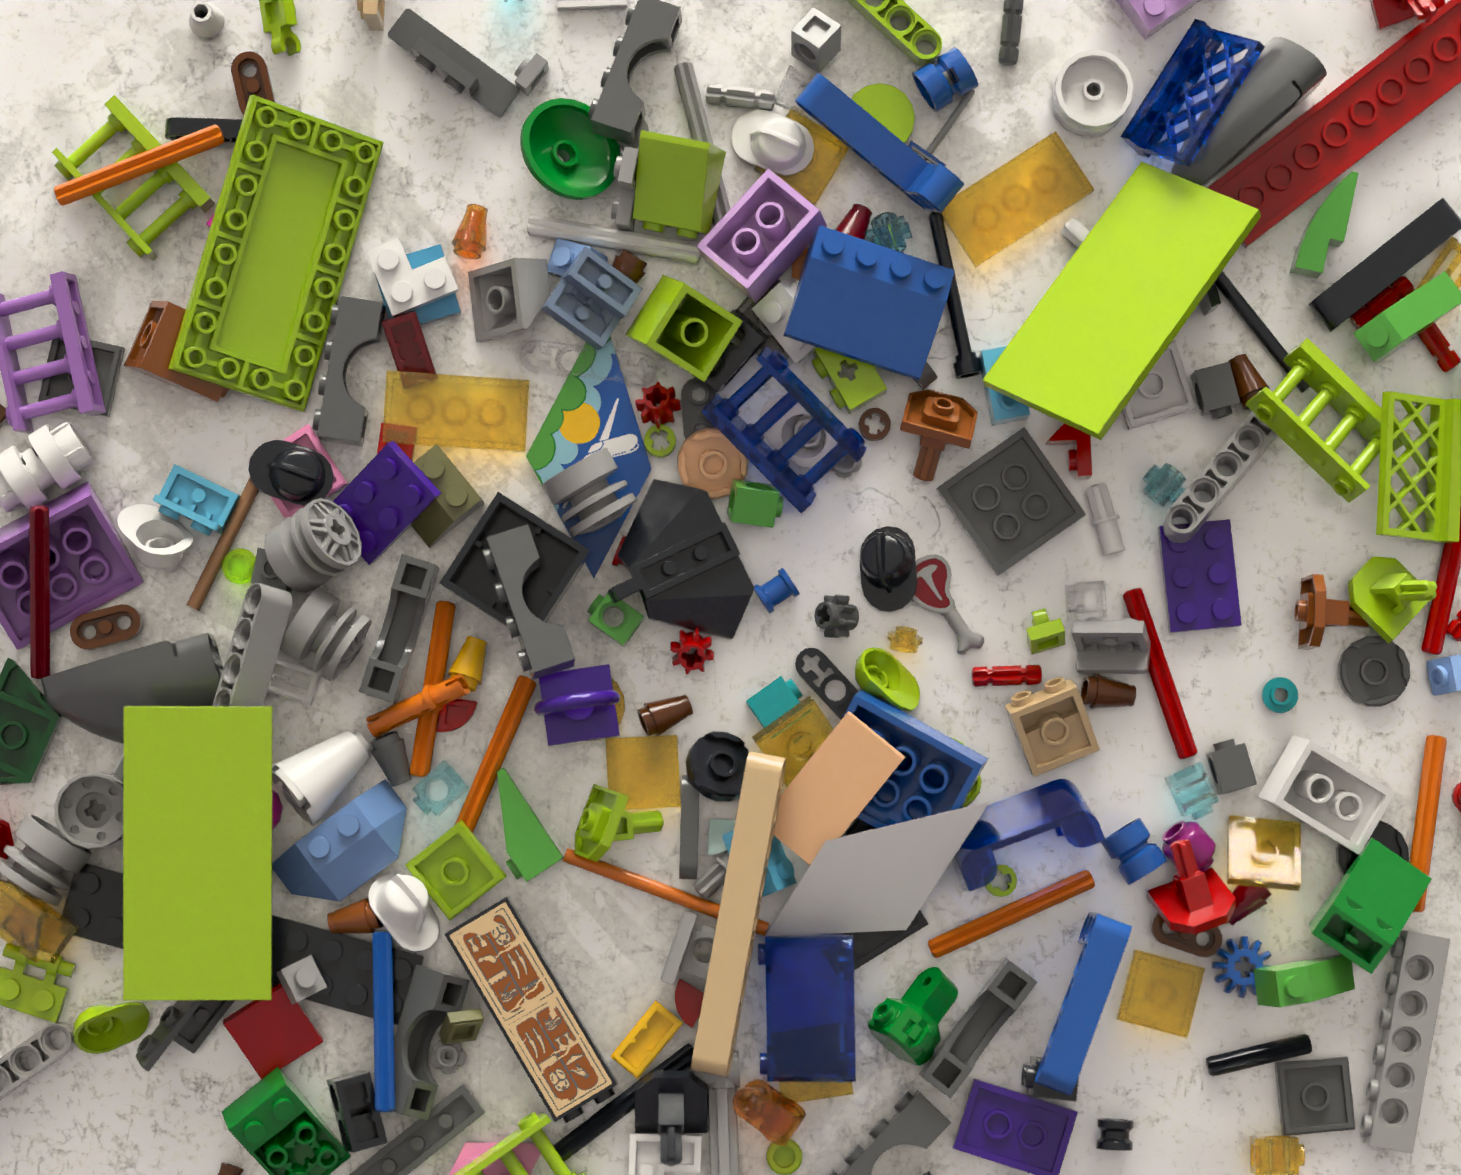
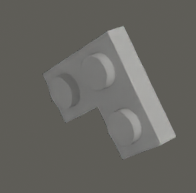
[611,147,639,232]

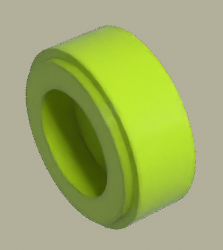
[766,1138,802,1175]

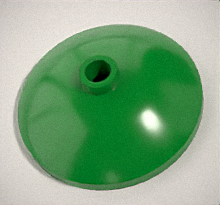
[520,98,620,200]

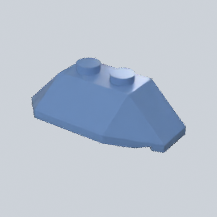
[272,779,407,901]

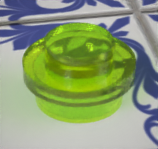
[222,548,256,584]

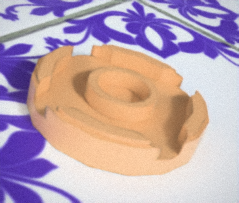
[677,427,748,499]

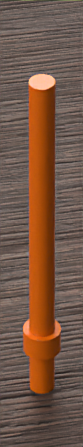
[563,848,769,937]

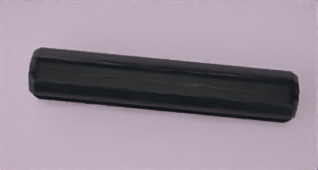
[1206,1034,1312,1076]

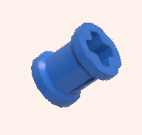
[754,568,800,614]

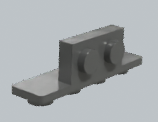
[388,8,520,117]
[136,1000,235,1071]

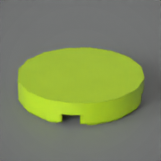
[851,83,915,143]

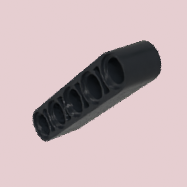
[1308,198,1461,332]

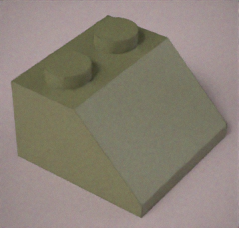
[411,444,484,548]

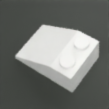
[1258,735,1395,855]

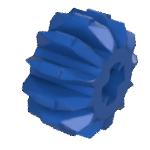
[1211,936,1271,998]

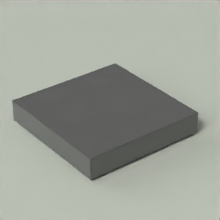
[38,338,125,417]
[1275,1056,1355,1136]

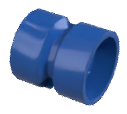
[912,47,979,112]
[1101,818,1167,885]

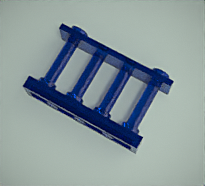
[701,346,867,514]

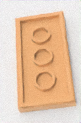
[774,711,905,865]

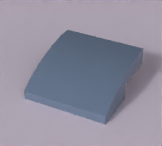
[541,247,643,351]

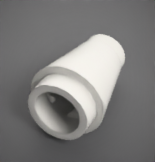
[189,1,224,38]

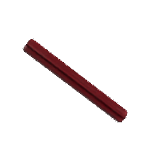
[29,505,50,679]

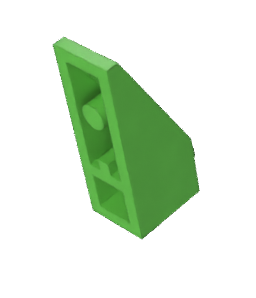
[1353,271,1461,363]
[497,768,564,882]
[1253,954,1355,1007]

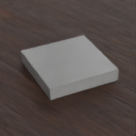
[660,911,697,985]

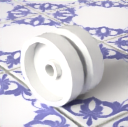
[1051,49,1134,137]

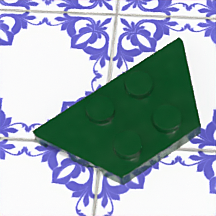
[0,658,62,785]

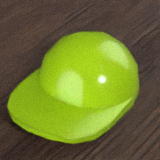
[855,647,920,711]
[73,1002,149,1054]

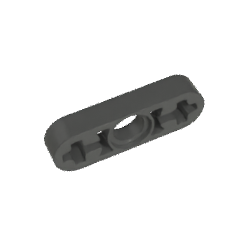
[679,775,699,879]

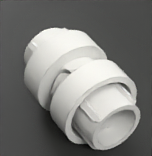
[0,423,93,512]

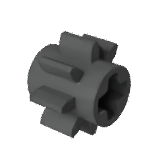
[814,594,859,638]

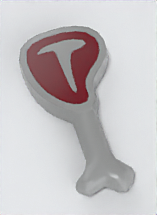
[912,554,984,654]

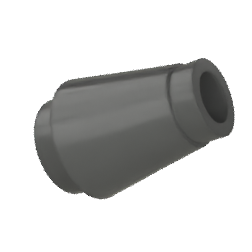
[370,731,412,787]

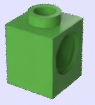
[727,479,783,528]
[587,593,645,647]

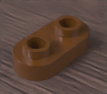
[231,51,276,115]
[70,604,143,650]
[1151,913,1222,957]

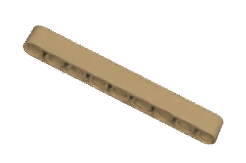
[691,751,786,1077]

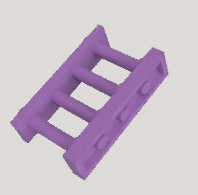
[0,271,106,434]

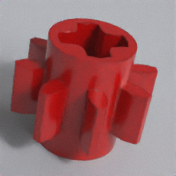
[635,382,681,429]
[670,628,714,674]

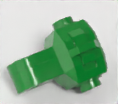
[868,967,958,1066]

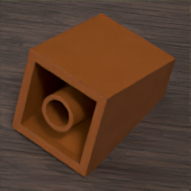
[124,301,229,402]

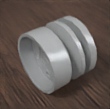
[542,448,637,538]
[264,498,362,593]
[280,586,372,683]
[54,772,123,848]
[0,813,92,906]

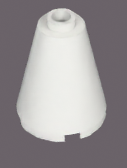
[273,730,370,826]

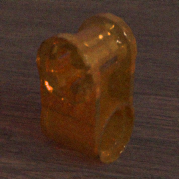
[733,1079,806,1146]

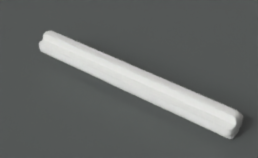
[527,215,701,263]

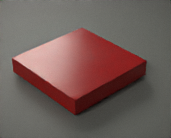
[223,983,324,1079]

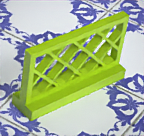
[1376,391,1461,544]

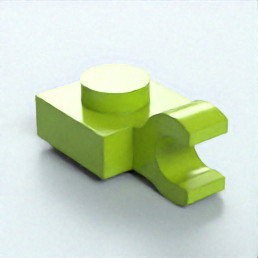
[259,0,301,56]

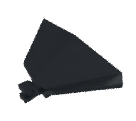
[607,479,754,640]

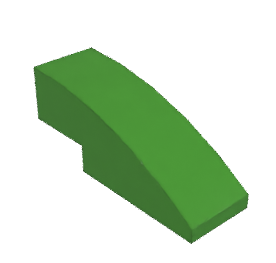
[1289,172,1359,279]

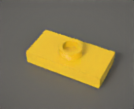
[610,1000,684,1079]

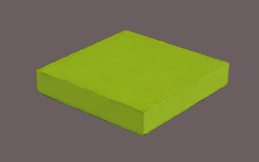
[405,820,507,921]

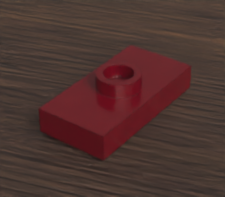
[381,310,438,390]

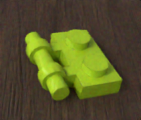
[0,942,76,1023]

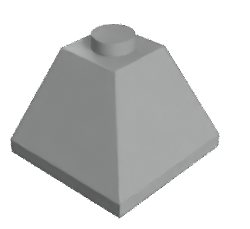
[468,258,551,342]

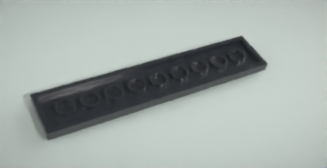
[57,863,425,1025]

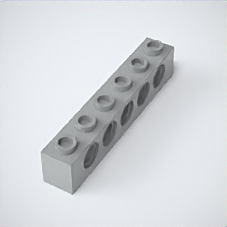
[1360,930,1450,1154]

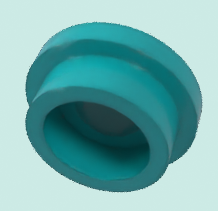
[1262,677,1298,713]

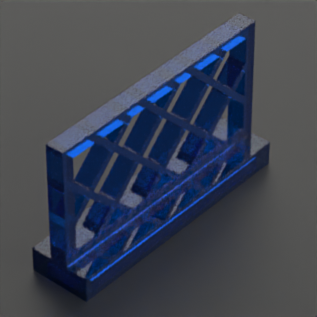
[1120,19,1265,166]

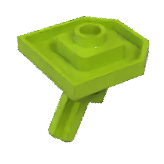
[1347,556,1437,644]
[575,784,664,862]

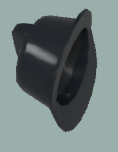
[248,440,334,506]
[860,526,917,612]

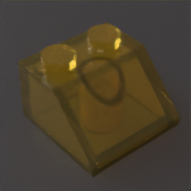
[0,878,78,964]

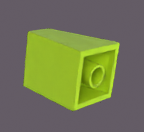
[633,130,726,240]
[625,275,743,382]

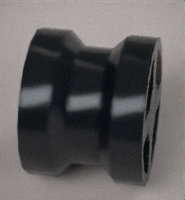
[1096,1118,1134,1151]

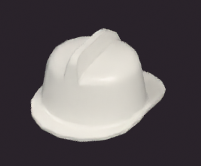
[731,109,814,176]
[759,395,837,469]
[117,504,193,573]
[368,874,440,952]

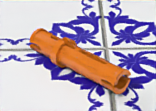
[366,673,470,738]

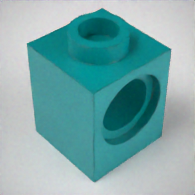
[746,676,803,731]

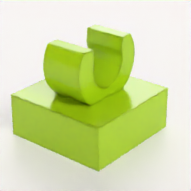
[1026,608,1066,655]

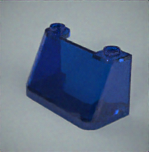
[952,779,1105,892]
[758,935,856,1083]

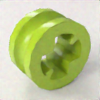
[644,424,676,458]
[984,864,1017,897]

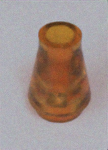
[452,204,488,260]

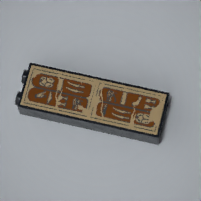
[444,897,619,1123]

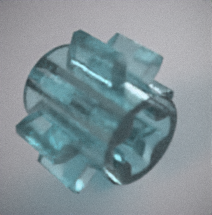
[865,212,913,252]
[1142,463,1186,507]

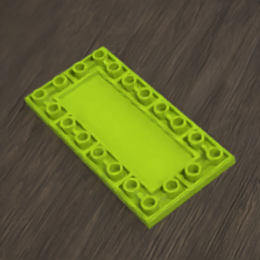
[168,95,384,412]
[983,161,1261,440]
[123,706,273,1000]

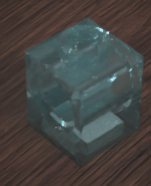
[412,760,470,816]
[1164,762,1219,820]

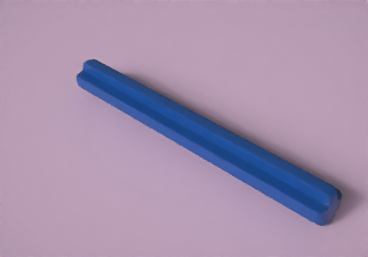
[372,931,395,1113]

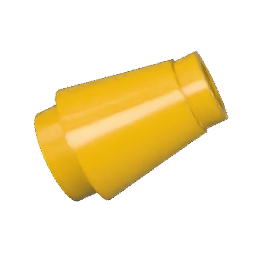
[448,636,487,692]

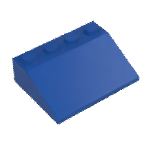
[783,225,955,381]
[843,689,988,829]

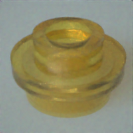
[887,626,923,653]

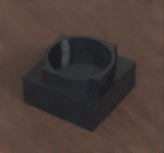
[440,492,591,627]

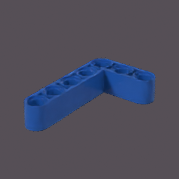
[795,73,964,213]
[1035,912,1132,1096]

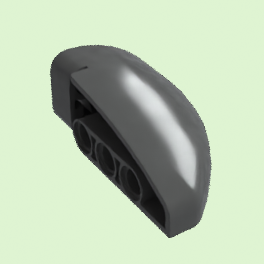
[1170,37,1327,187]
[41,633,223,744]

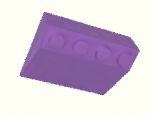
[0,481,144,650]

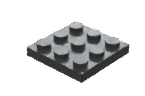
[936,427,1086,576]

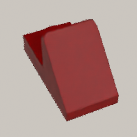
[1045,423,1092,480]

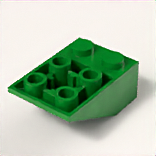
[1309,838,1432,974]
[221,1067,351,1175]

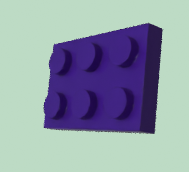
[333,441,442,565]
[1158,519,1242,633]
[952,1078,1078,1175]

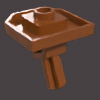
[900,389,978,481]
[1294,574,1369,650]

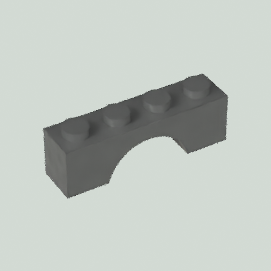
[588,0,682,146]
[312,296,386,447]
[482,524,575,680]
[359,554,440,704]
[919,959,1037,1099]
[393,964,470,1120]
[829,1090,951,1175]

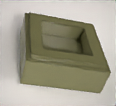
[439,1008,484,1044]

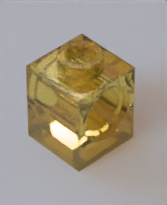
[1250,1135,1305,1175]

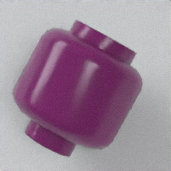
[1162,820,1216,872]

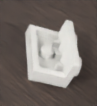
[752,277,816,364]

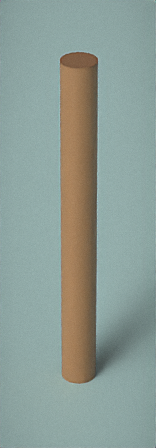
[186,477,259,611]

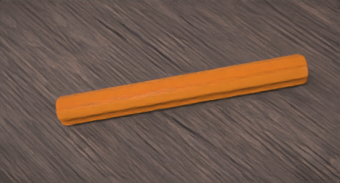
[54,125,224,206]
[410,601,456,778]
[455,675,536,833]
[1409,735,1447,913]
[928,870,1095,958]

